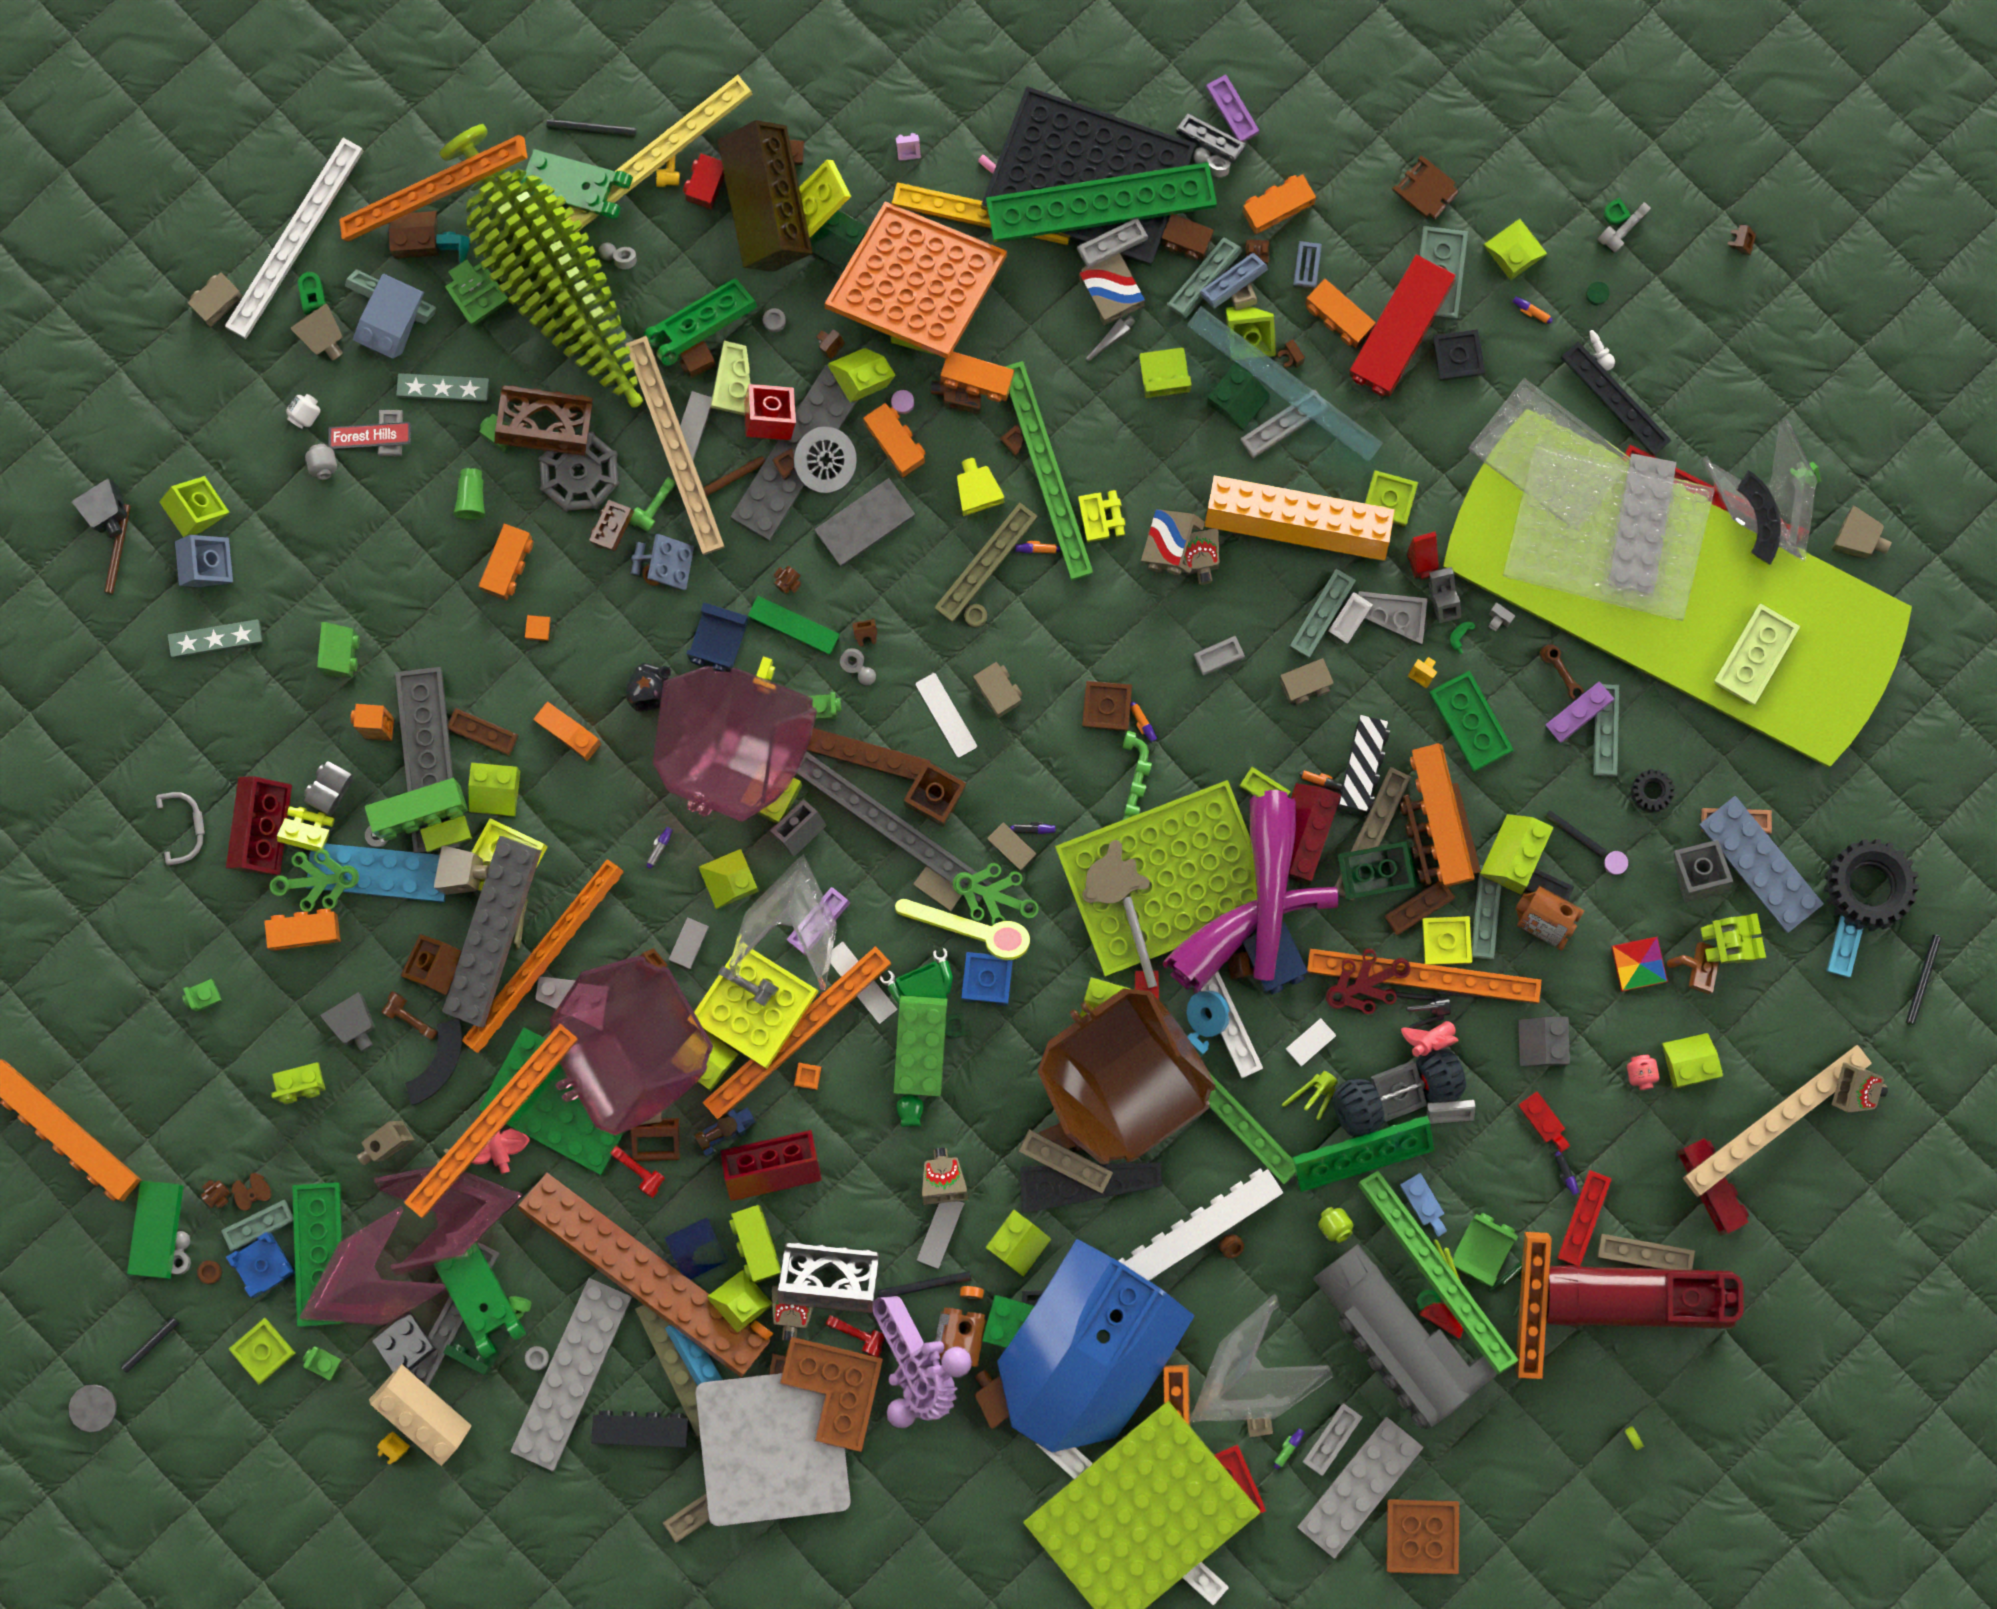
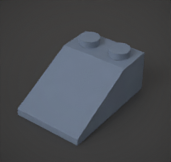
[353,274,424,358]

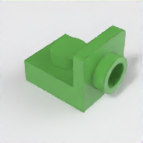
[808,692,841,720]
[182,979,222,1012]
[303,1346,342,1381]

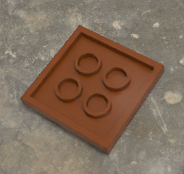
[1386,1499,1459,1574]

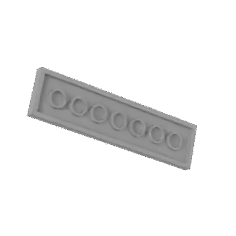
[510,1278,632,1471]

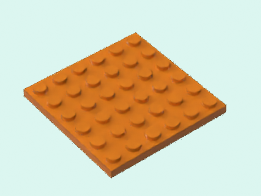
[825,202,1007,359]

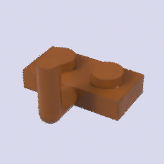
[1667,942,1719,994]

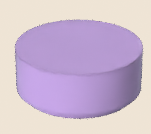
[891,390,914,414]
[1604,851,1628,875]

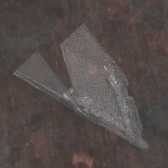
[1700,417,1817,562]
[729,854,837,990]
[1190,1294,1333,1422]

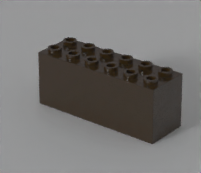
[717,120,813,272]

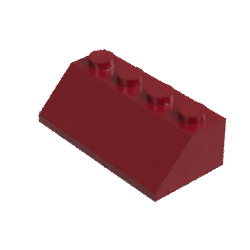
[226,776,292,875]
[1288,783,1341,885]
[721,1130,822,1201]
[1676,1138,1749,1236]

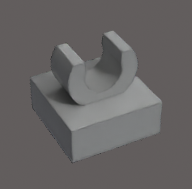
[1488,603,1515,632]

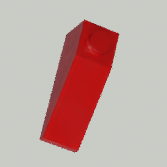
[1407,531,1439,580]

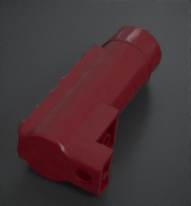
[1546,1265,1743,1329]

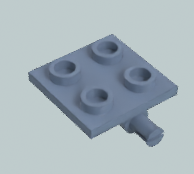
[630,534,694,590]

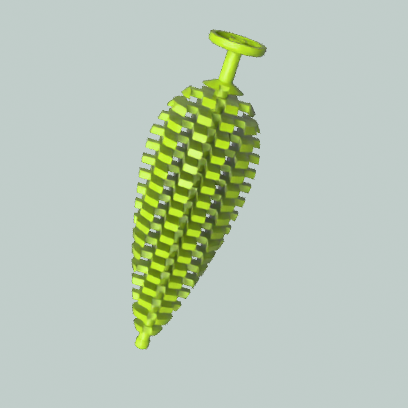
[439,124,643,408]

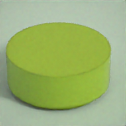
[1625,1426,1644,1450]

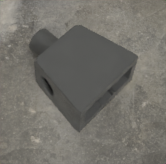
[320,992,375,1052]

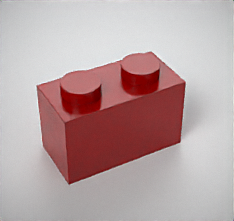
[683,154,725,210]

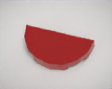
[1419,1303,1463,1339]

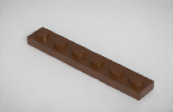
[792,724,931,781]

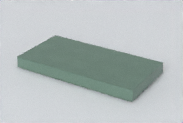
[1419,226,1468,320]

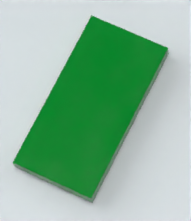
[1429,670,1514,772]
[127,1181,184,1279]

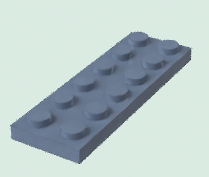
[1698,796,1824,933]

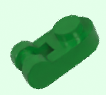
[298,272,326,315]

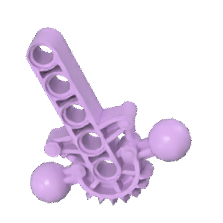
[872,1296,972,1428]

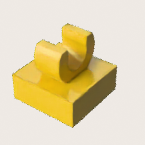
[1408,657,1437,689]
[377,1431,410,1465]

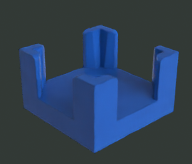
[962,952,1013,1006]
[226,1232,295,1298]

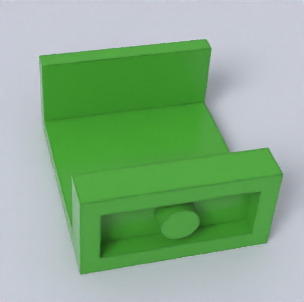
[1452,1213,1519,1287]

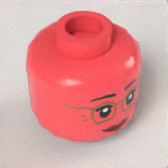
[1627,1055,1660,1090]

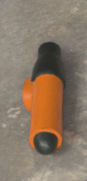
[1298,770,1343,791]

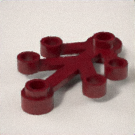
[1326,949,1411,1014]

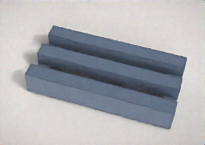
[1293,241,1322,289]

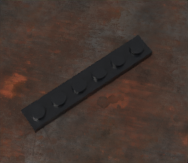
[1561,341,1671,456]

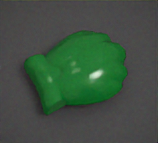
[897,1094,923,1127]

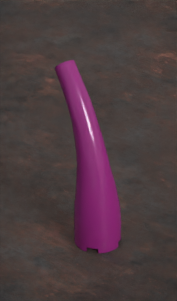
[1249,790,1296,980]
[1163,887,1338,994]

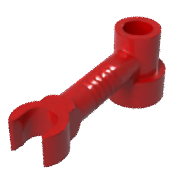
[611,1146,665,1199]
[826,1315,885,1358]

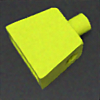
[957,458,1004,516]

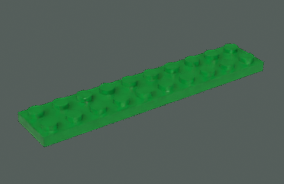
[986,162,1217,243]

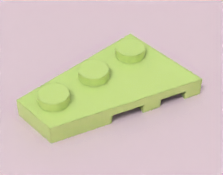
[710,341,750,416]

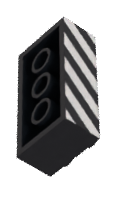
[1336,715,1390,818]

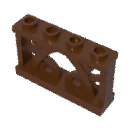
[494,385,593,456]

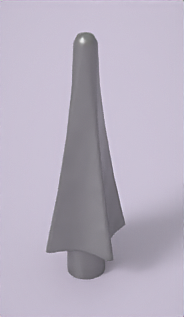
[1086,315,1135,362]

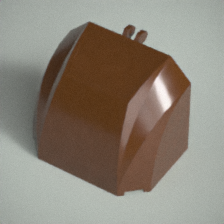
[1038,988,1216,1165]

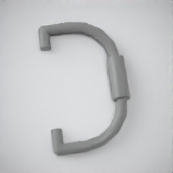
[156,792,205,865]

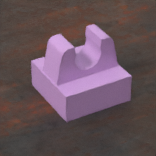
[896,133,921,161]

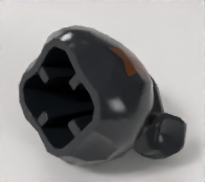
[626,663,671,712]

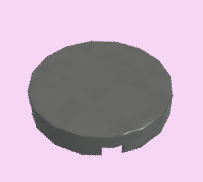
[69,1385,117,1432]

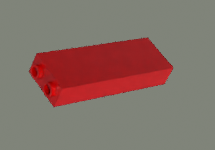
[1350,254,1456,397]

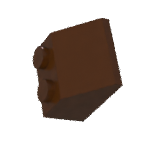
[389,211,439,259]
[903,761,967,827]
[401,934,462,995]

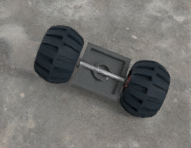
[1333,1048,1466,1137]

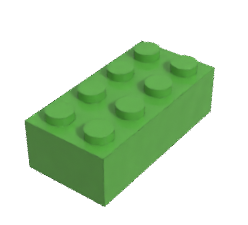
[364,778,468,841]
[894,996,948,1096]

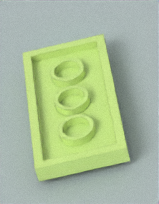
[1713,603,1800,706]

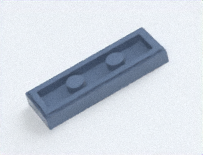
[1200,253,1268,308]

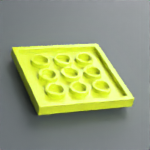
[690,942,818,1069]

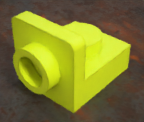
[754,656,778,695]

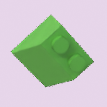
[317,622,360,678]

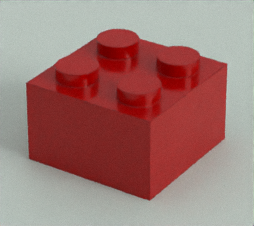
[744,384,796,440]

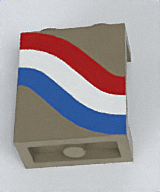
[1079,253,1145,326]
[1141,509,1205,575]

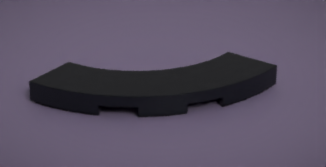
[1736,470,1781,565]
[405,1018,463,1106]

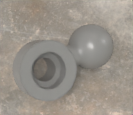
[1193,148,1230,177]
[598,243,637,269]
[840,648,876,686]
[172,1231,191,1275]

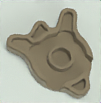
[1082,840,1149,903]

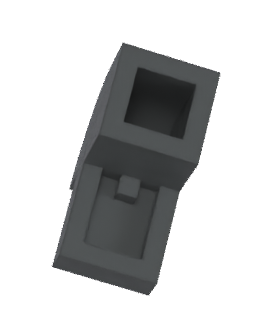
[1428,567,1461,623]

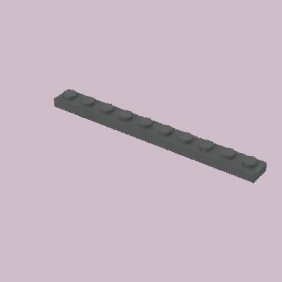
[792,751,993,903]

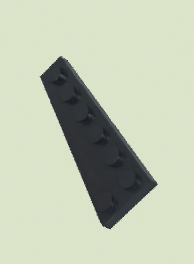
[1020,1162,1162,1213]

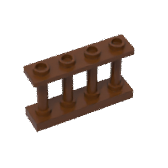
[1399,782,1481,887]

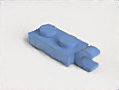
[1400,1173,1447,1237]

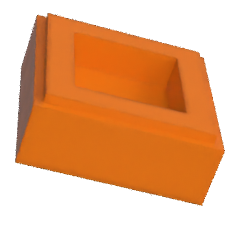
[525,615,551,641]
[794,1063,822,1090]

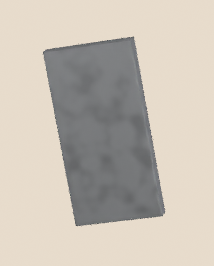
[814,478,915,567]

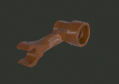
[1539,645,1584,700]
[381,991,438,1039]

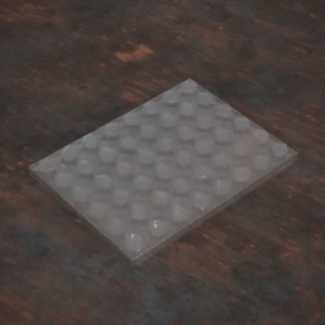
[1503,444,1715,621]

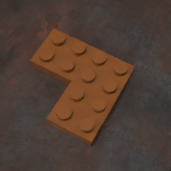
[779,1337,883,1452]

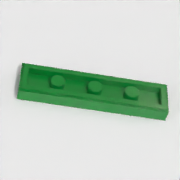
[748,596,840,656]

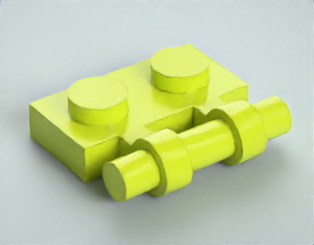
[1078,490,1125,542]
[277,807,334,852]

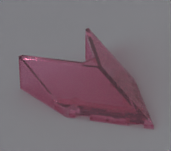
[374,1165,523,1276]
[299,1206,447,1325]

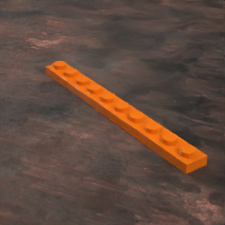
[339,135,527,242]
[462,859,624,1053]
[702,946,892,1120]
[1307,949,1542,1004]
[404,1024,579,1218]

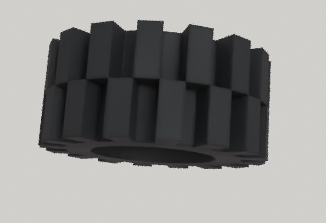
[1631,769,1675,813]

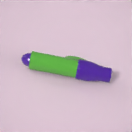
[1274,1428,1305,1469]

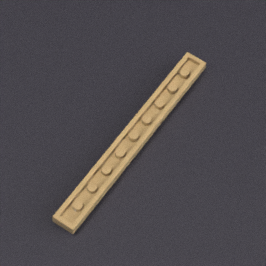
[625,336,725,555]
[1683,1045,1872,1197]

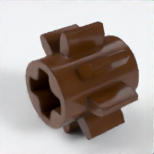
[773,566,801,594]
[201,1180,230,1208]

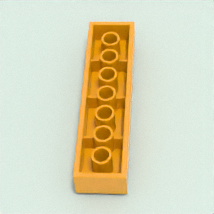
[1204,475,1394,561]

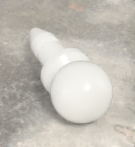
[1590,330,1615,371]

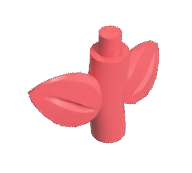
[1401,1021,1458,1057]
[472,1128,530,1174]

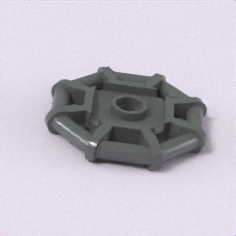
[538,431,620,512]

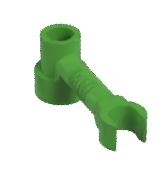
[629,477,676,532]

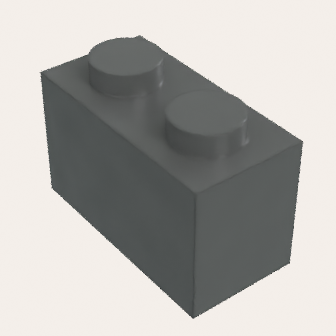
[770,799,827,857]

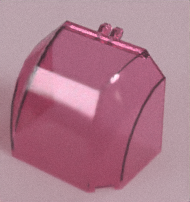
[653,666,817,822]
[550,955,713,1135]

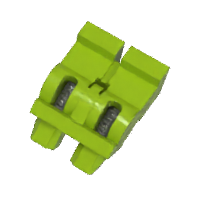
[1701,913,1766,964]

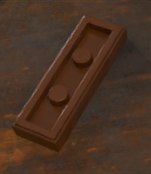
[448,708,519,757]
[1384,881,1455,936]

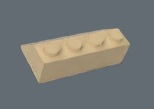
[369,1364,472,1466]

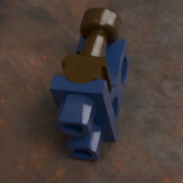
[694,1107,756,1157]

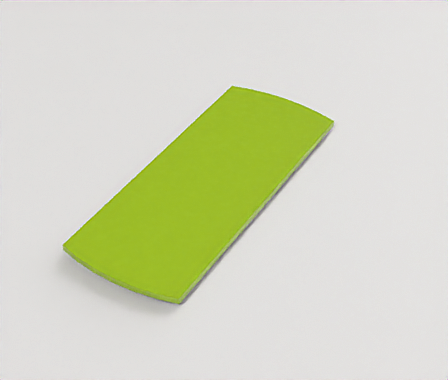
[1443,409,1912,768]

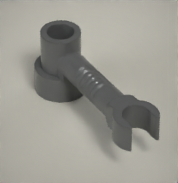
[718,965,779,1007]

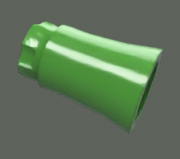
[453,468,485,520]

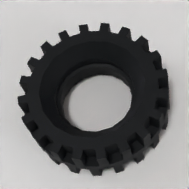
[1824,839,1919,931]

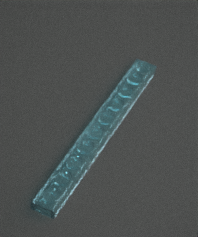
[1187,307,1383,462]

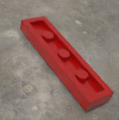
[1557,1170,1612,1266]

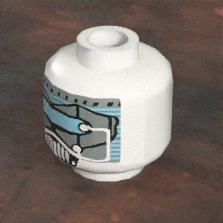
[286,394,320,429]

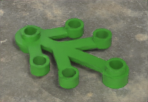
[270,849,359,912]
[953,863,1039,926]

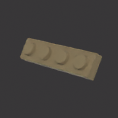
[1019,1129,1113,1193]
[1597,1234,1695,1270]

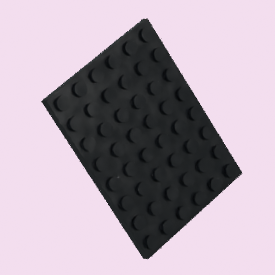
[981,86,1196,266]

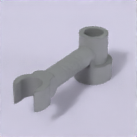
[1597,202,1651,253]

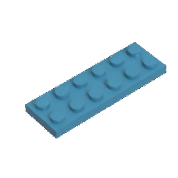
[306,844,445,903]

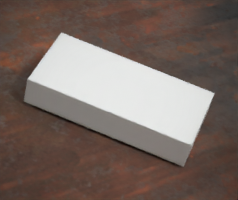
[1329,593,1373,644]
[1286,1018,1336,1066]

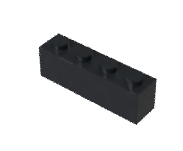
[591,1410,689,1447]

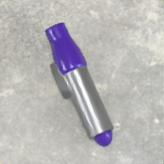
[647,827,673,869]

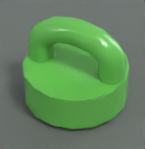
[508,1296,531,1319]

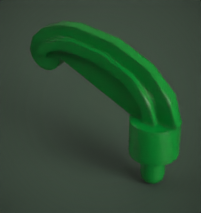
[1450,622,1475,654]

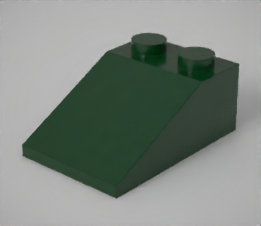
[1338,841,1418,900]

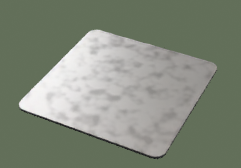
[696,1374,850,1526]

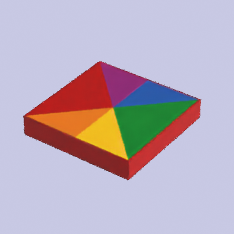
[1611,937,1668,992]

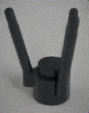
[1393,992,1451,1029]

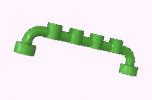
[1122,731,1152,820]

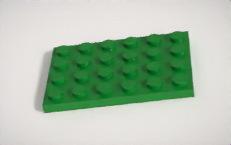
[479,1027,647,1176]

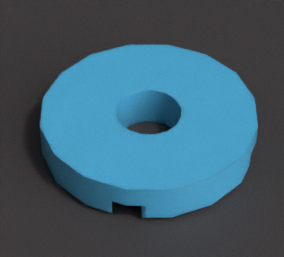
[1187,990,1230,1037]

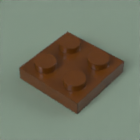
[1082,681,1132,731]

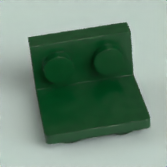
[443,1321,510,1375]

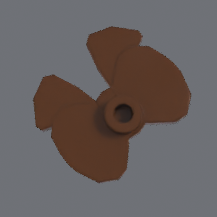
[231,1173,272,1211]

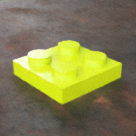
[1422,916,1472,965]

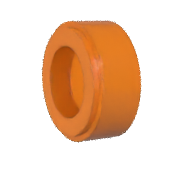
[960,1286,984,1300]
[750,1320,773,1340]

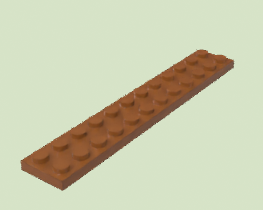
[517,1173,771,1378]

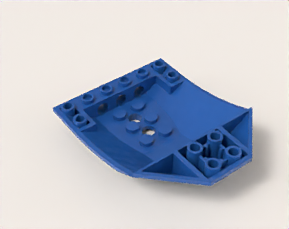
[997,1239,1195,1453]

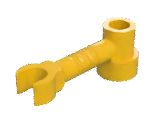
[656,128,679,187]

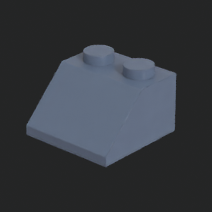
[175,535,233,587]

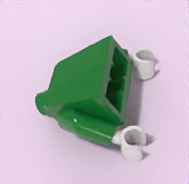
[880,948,953,1004]

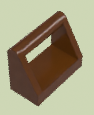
[631,1118,680,1161]

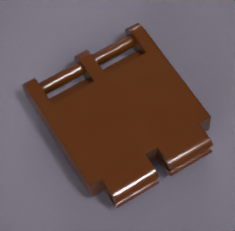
[1392,156,1459,219]

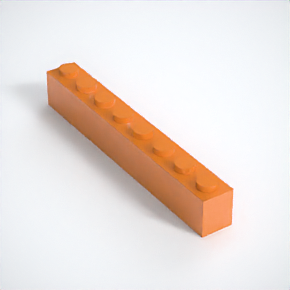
[0,1059,142,1201]

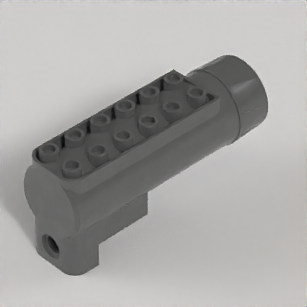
[1313,1244,1497,1430]

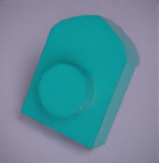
[436,232,470,264]

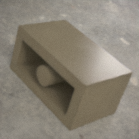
[188,272,243,328]
[1279,658,1334,705]
[973,662,1023,718]

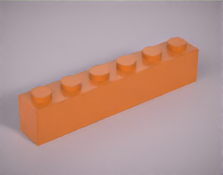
[1410,743,1475,887]
[1515,1232,1551,1379]

